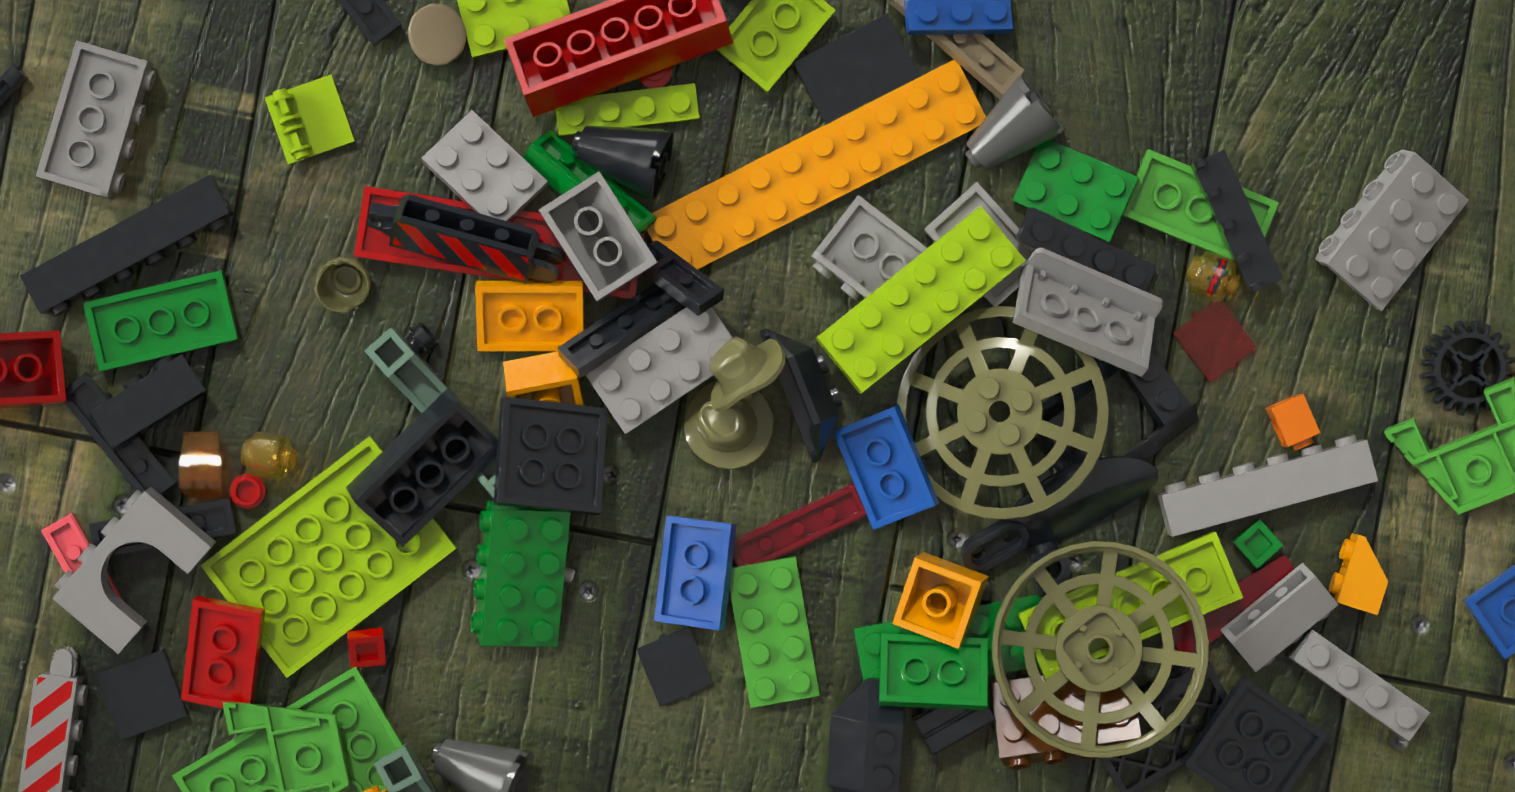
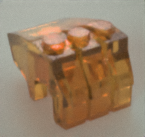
[179,431,226,498]

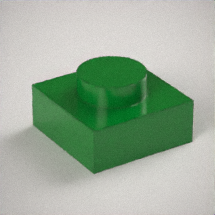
[1232,518,1283,569]

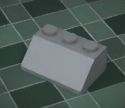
[539,171,657,302]

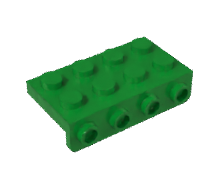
[470,501,571,647]

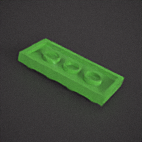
[1123,149,1279,262]
[729,556,820,708]

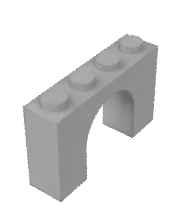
[52,487,216,654]

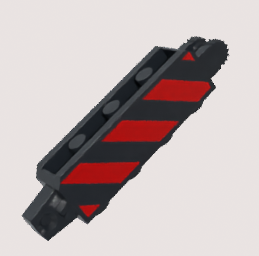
[367,194,565,283]

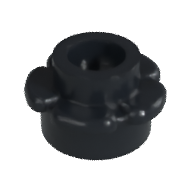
[406,322,438,355]

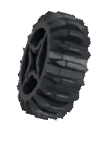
[1418,321,1515,416]

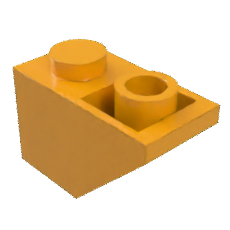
[1329,533,1388,615]

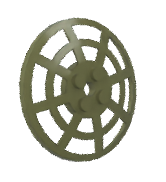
[897,306,1110,519]
[992,541,1209,758]

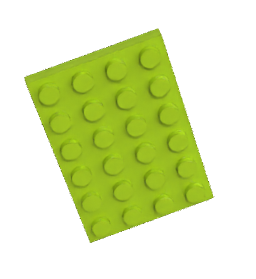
[200,436,457,678]

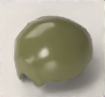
[314,257,371,314]

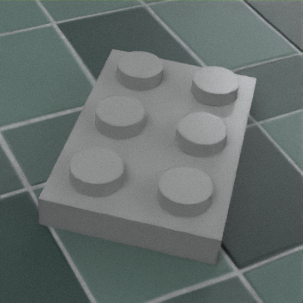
[421,110,548,222]
[923,182,1035,307]

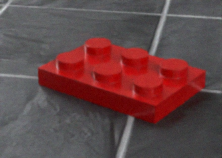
[181,596,265,709]

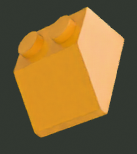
[503,351,585,406]
[892,552,989,649]

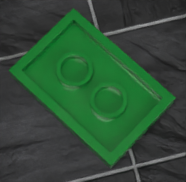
[1012,140,1140,244]
[879,633,988,711]

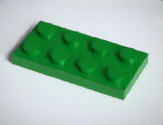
[83,270,240,372]

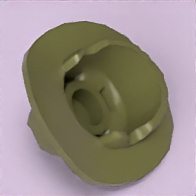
[710,337,786,412]
[684,381,774,470]

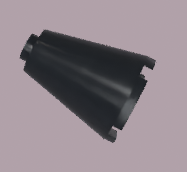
[572,126,674,199]

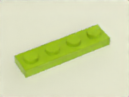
[556,83,699,136]

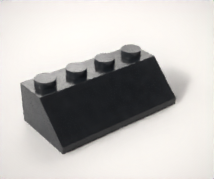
[346,388,498,547]

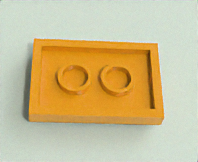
[475,281,584,351]

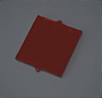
[1173,298,1256,382]

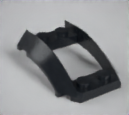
[1034,344,1199,472]

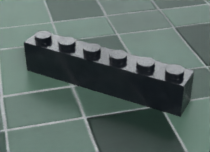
[20,175,235,317]

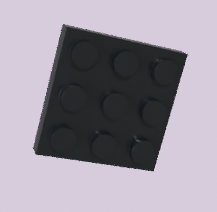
[494,396,608,516]
[1181,675,1328,792]

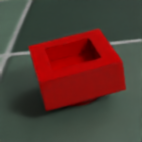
[347,627,386,669]

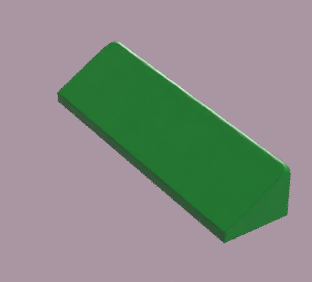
[523,129,657,236]

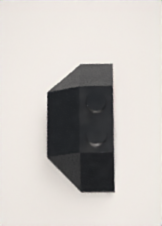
[759,328,843,463]
[827,677,903,792]

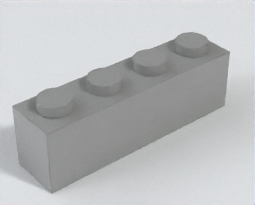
[1286,629,1430,741]

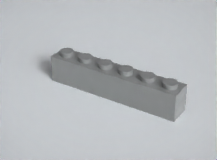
[1157,435,1378,537]

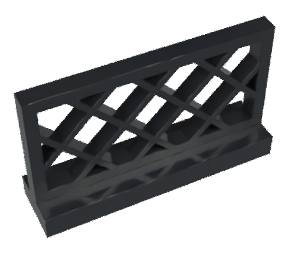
[1100,659,1227,792]

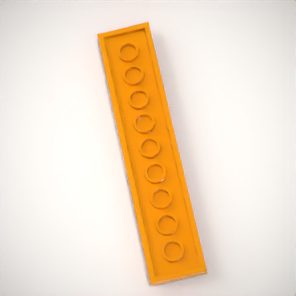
[647,60,986,269]

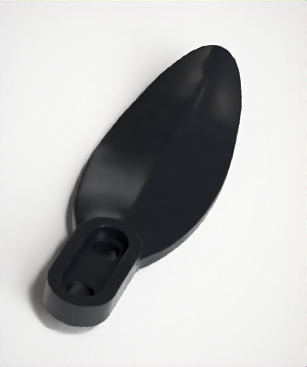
[961,456,1158,572]

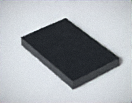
[793,13,920,125]

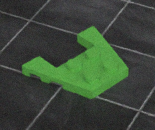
[1384,377,1515,515]
[223,701,351,792]

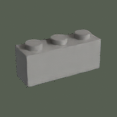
[1221,562,1338,672]

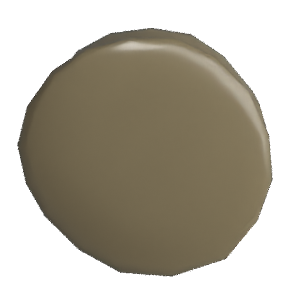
[408,3,466,66]

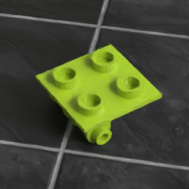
[265,74,355,165]

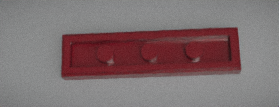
[733,482,867,566]
[1172,554,1294,653]

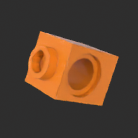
[1265,394,1320,451]

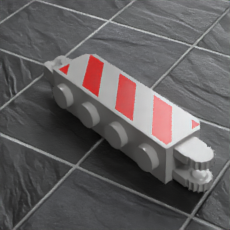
[18,645,88,792]

